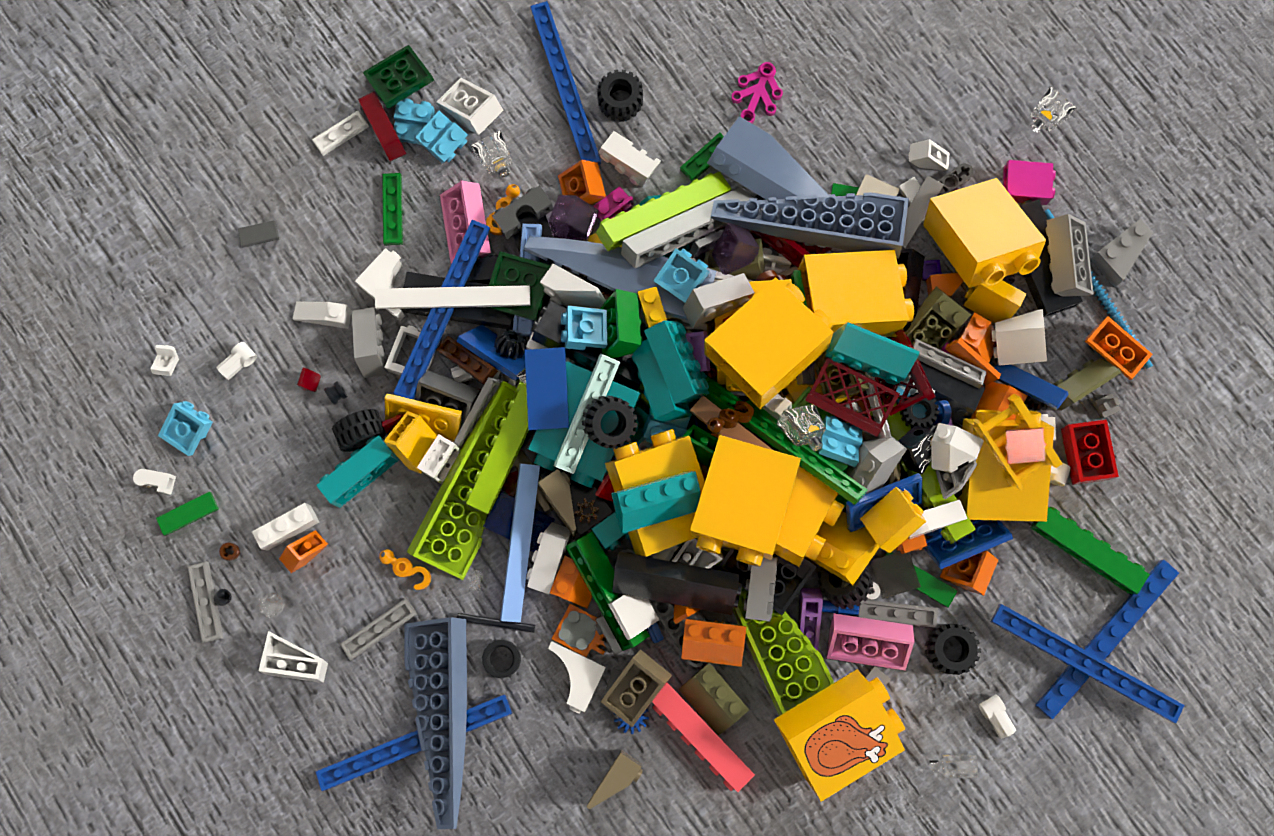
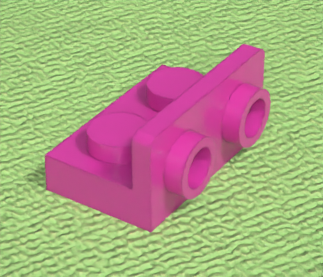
[591,186,634,222]

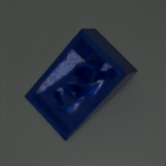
[483,492,555,552]

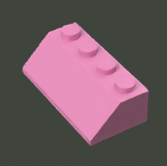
[440,181,491,264]
[826,613,914,671]

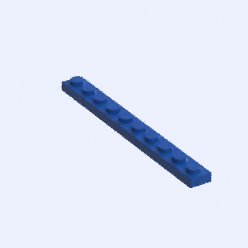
[530,1,601,165]
[393,220,490,400]
[1035,560,1179,719]
[990,604,1185,723]
[316,694,513,791]

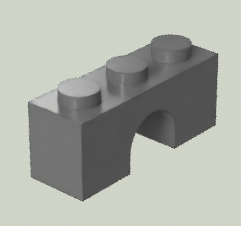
[492,185,554,240]

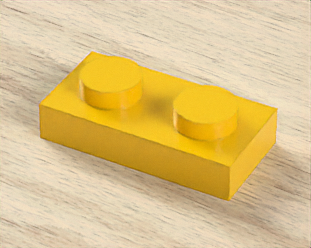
[637,287,667,328]

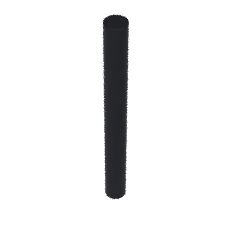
[457,613,536,633]

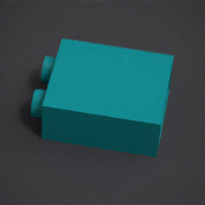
[529,361,642,488]

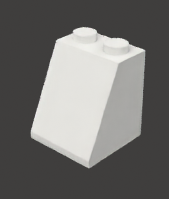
[992,309,1047,365]

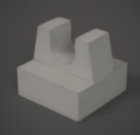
[1093,394,1121,419]

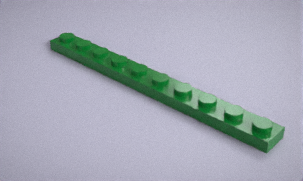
[704,377,868,505]

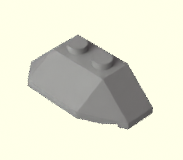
[935,423,977,499]
[845,437,907,494]

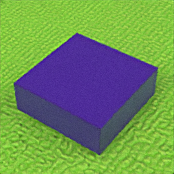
[922,260,942,281]

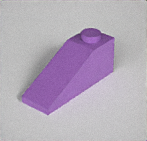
[798,588,823,651]

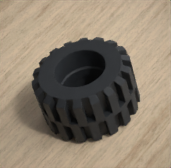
[597,69,643,122]
[582,395,638,449]
[332,409,386,452]
[818,567,873,609]
[925,624,981,675]

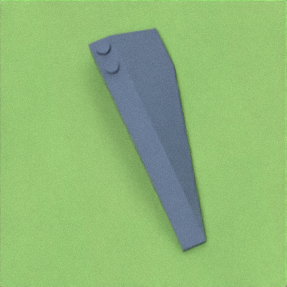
[707,116,854,252]
[711,192,909,259]
[524,236,717,320]
[404,617,467,829]

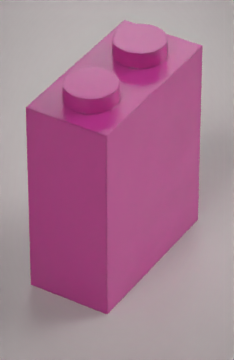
[1003,160,1056,205]

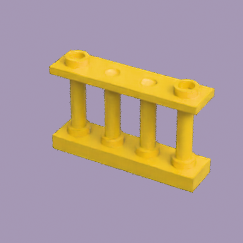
[973,394,1063,491]

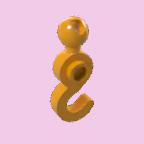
[486,184,520,235]
[379,549,431,590]

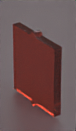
[1004,427,1046,464]

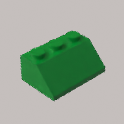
[600,289,642,358]

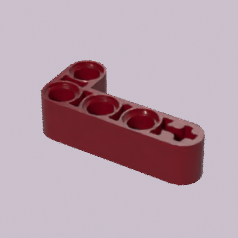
[358,91,406,162]

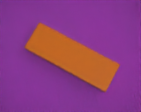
[945,338,1001,385]

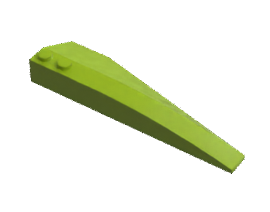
[407,381,518,580]
[714,548,834,716]

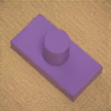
[686,331,710,372]

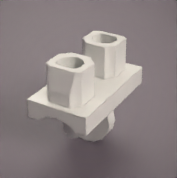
[763,248,791,274]

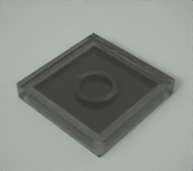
[870,552,921,599]

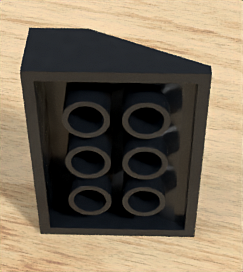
[717,548,817,615]

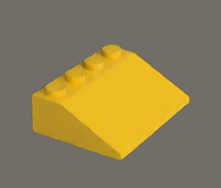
[805,511,879,585]

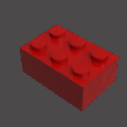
[1061,419,1119,485]

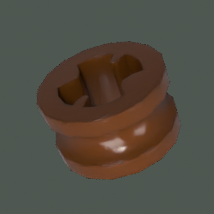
[219,542,240,561]

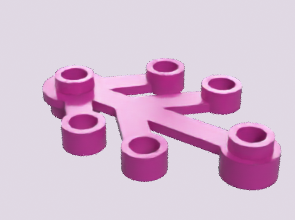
[731,62,783,124]

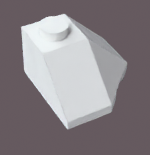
[931,423,984,473]

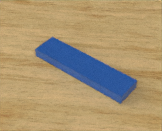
[995,363,1069,410]

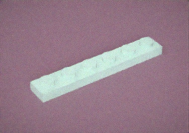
[554,354,620,474]

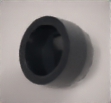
[213,589,232,606]

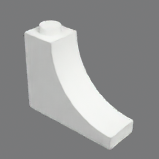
[355,248,405,321]
[548,641,606,714]

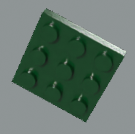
[363,45,435,109]
[487,251,551,321]

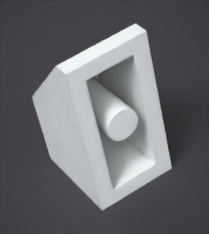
[908,139,949,171]

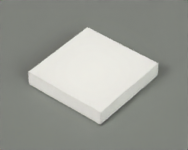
[608,595,659,640]

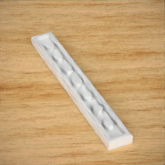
[375,286,530,309]

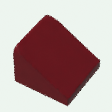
[297,367,321,392]

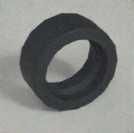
[482,640,521,678]

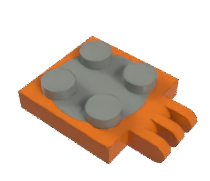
[552,604,605,658]

